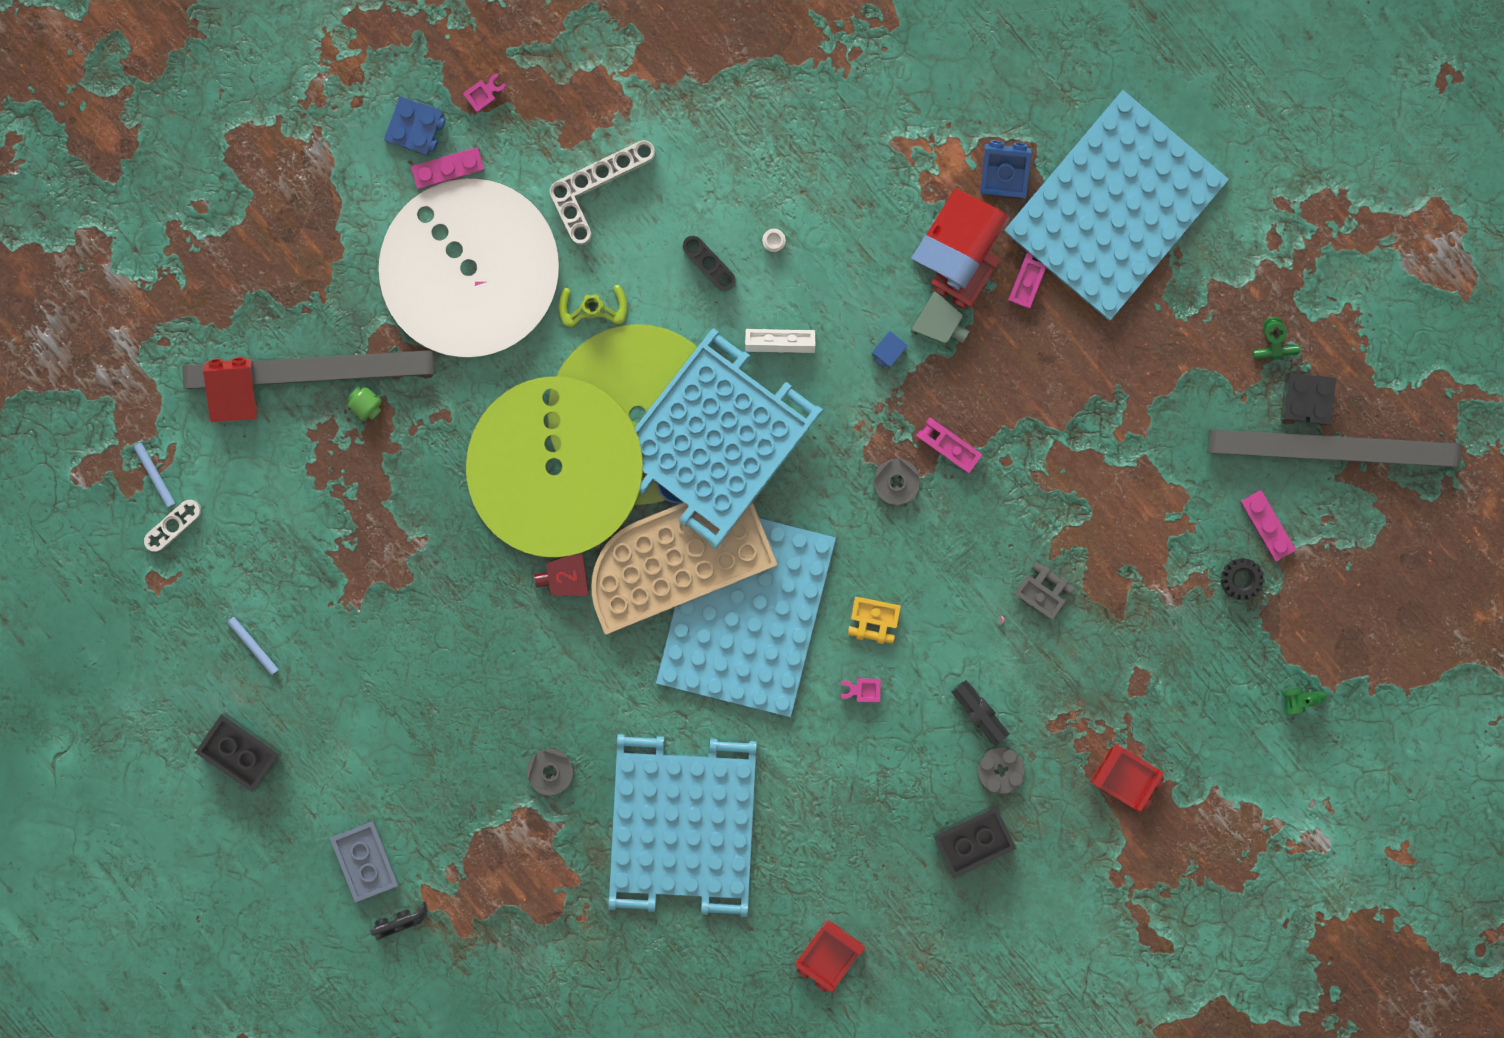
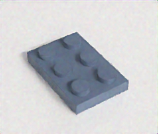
[330,820,399,903]

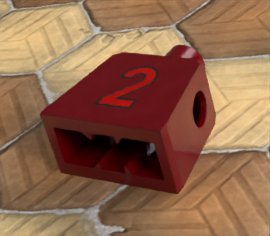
[534,552,589,596]

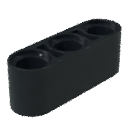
[683,236,736,292]

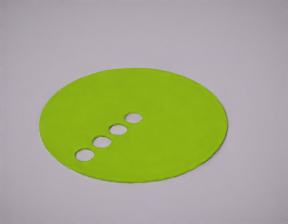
[548,324,697,505]
[466,377,643,557]

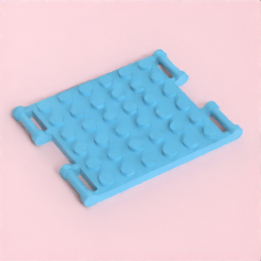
[635,328,824,550]
[609,734,757,917]

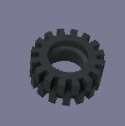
[1221,558,1265,600]

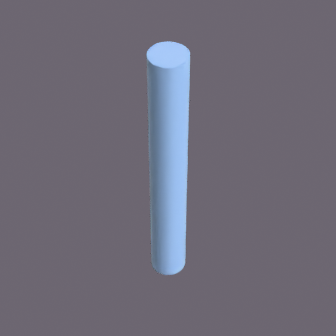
[134,443,175,508]
[227,617,279,675]

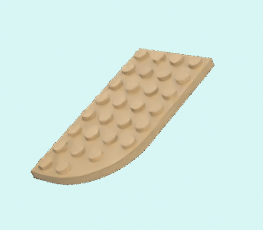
[591,502,778,635]

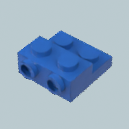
[384,96,446,156]
[980,140,1032,198]

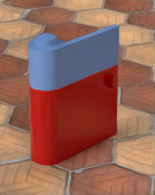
[911,188,1010,290]

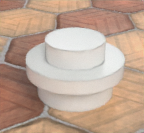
[762,229,786,252]

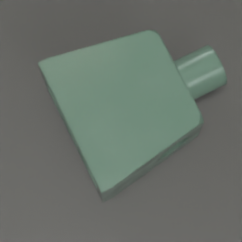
[910,291,970,344]

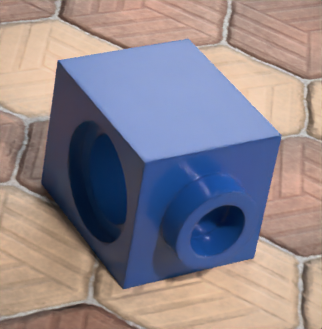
[872,331,908,368]

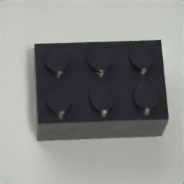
[195,713,282,792]
[932,804,1017,879]

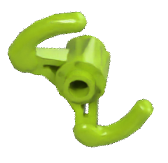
[558,285,627,327]

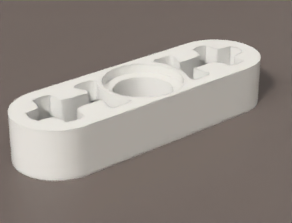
[144,500,202,551]

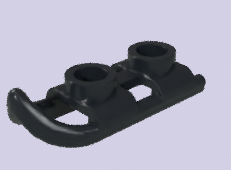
[370,901,427,940]

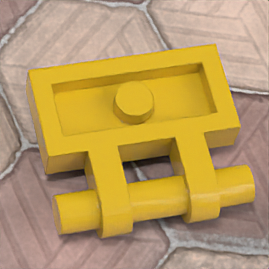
[848,596,901,644]

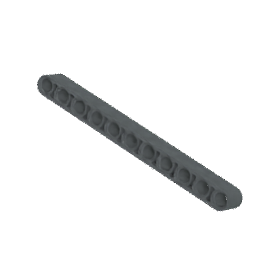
[182,351,436,389]
[1208,430,1461,467]

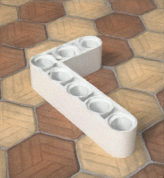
[550,140,655,245]

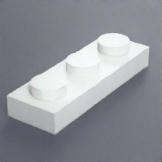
[745,329,815,353]

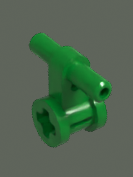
[1253,317,1300,360]
[1281,688,1327,714]

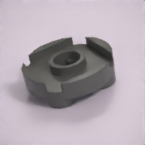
[873,459,920,505]
[978,747,1024,794]
[527,748,573,795]

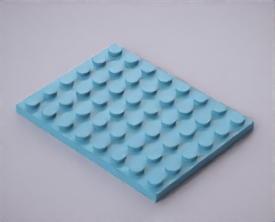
[1003,90,1229,321]
[656,518,836,717]

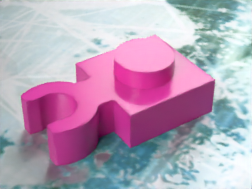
[463,74,507,113]
[841,678,881,702]

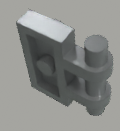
[1014,561,1074,620]

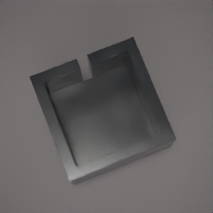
[1280,372,1336,425]

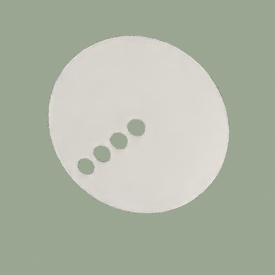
[379,179,559,357]

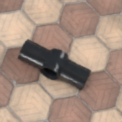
[951,680,1010,746]

